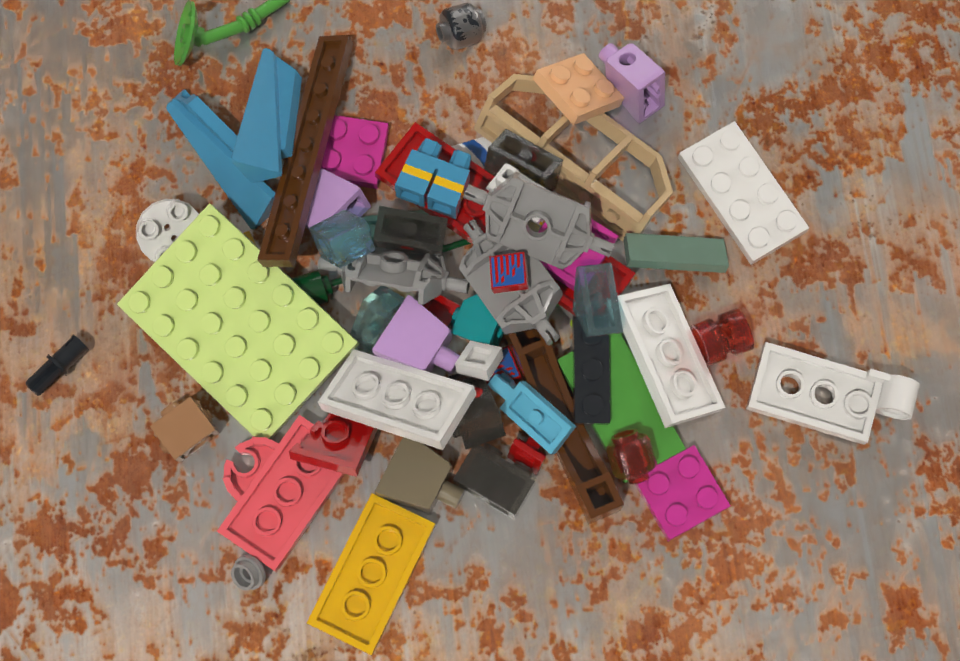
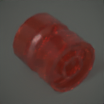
[690,308,754,367]

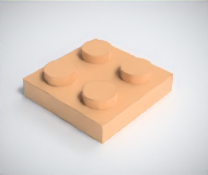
[533,53,624,125]

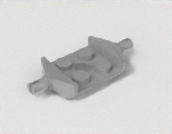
[463,172,615,269]
[459,220,563,345]
[318,243,470,305]

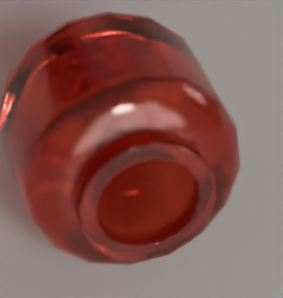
[606,429,657,484]

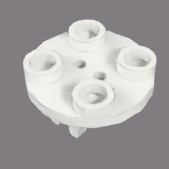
[136,199,199,262]

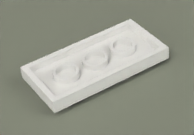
[678,121,809,265]
[610,284,726,428]
[318,349,477,450]

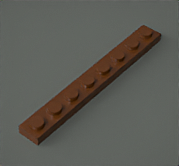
[257,35,353,267]

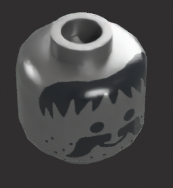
[436,3,486,50]

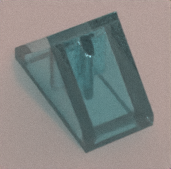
[573,263,623,338]

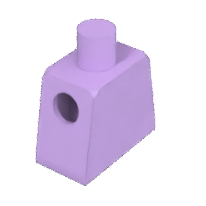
[599,43,665,124]
[305,169,371,250]
[372,295,460,374]

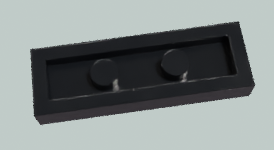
[572,318,610,425]

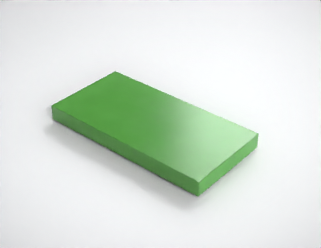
[557,327,686,483]

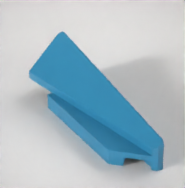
[231,48,302,183]
[166,89,276,229]

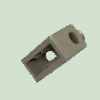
[374,437,465,514]

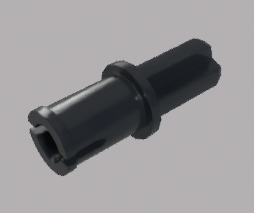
[25,334,89,396]

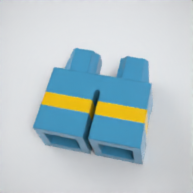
[395,138,471,219]

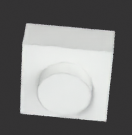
[455,340,503,381]

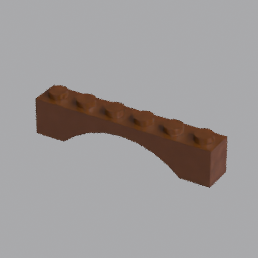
[504,329,624,525]

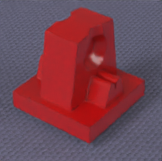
[507,436,546,476]

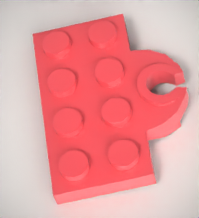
[217,415,345,573]

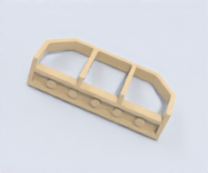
[474,74,673,241]

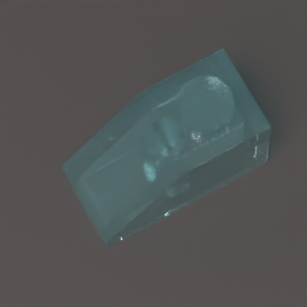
[350,286,405,355]

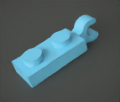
[487,373,577,454]

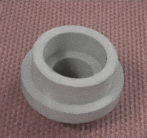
[231,555,266,590]

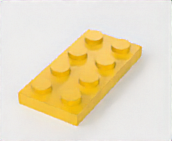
[307,493,436,656]

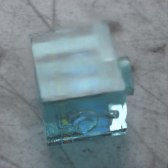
[309,210,376,269]

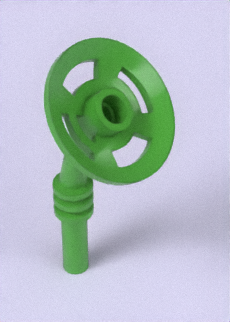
[174,0,290,66]

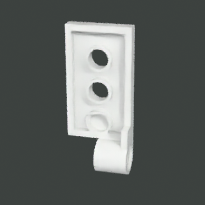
[746,342,920,445]

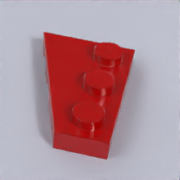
[289,413,378,477]

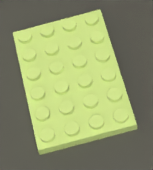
[117,203,360,439]

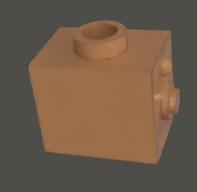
[150,396,220,463]

